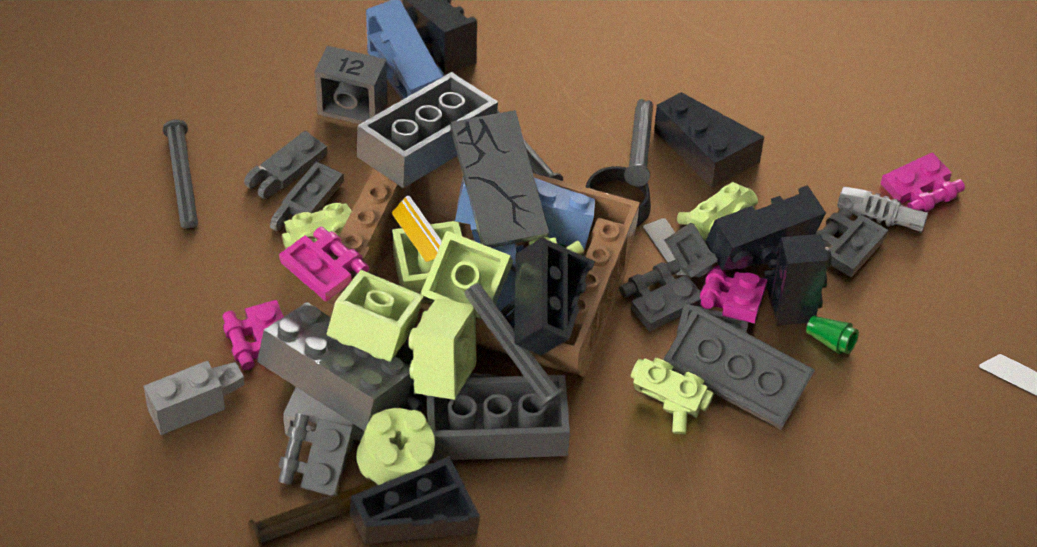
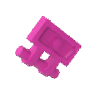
[881,152,965,212]
[279,226,369,302]
[700,265,768,323]
[222,300,283,370]

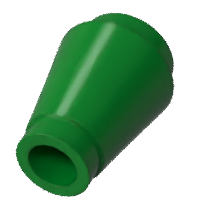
[806,315,859,354]

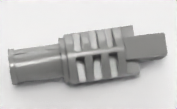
[837,187,928,232]

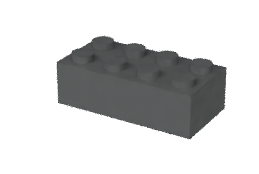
[357,72,498,188]
[257,302,413,431]
[426,375,570,461]

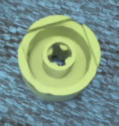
[357,408,435,486]

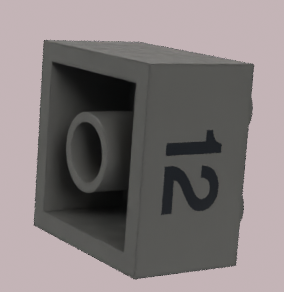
[314,46,388,124]

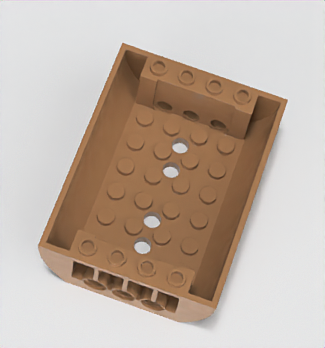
[327,156,640,377]

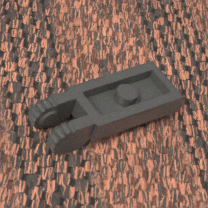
[244,131,328,199]
[270,162,344,231]

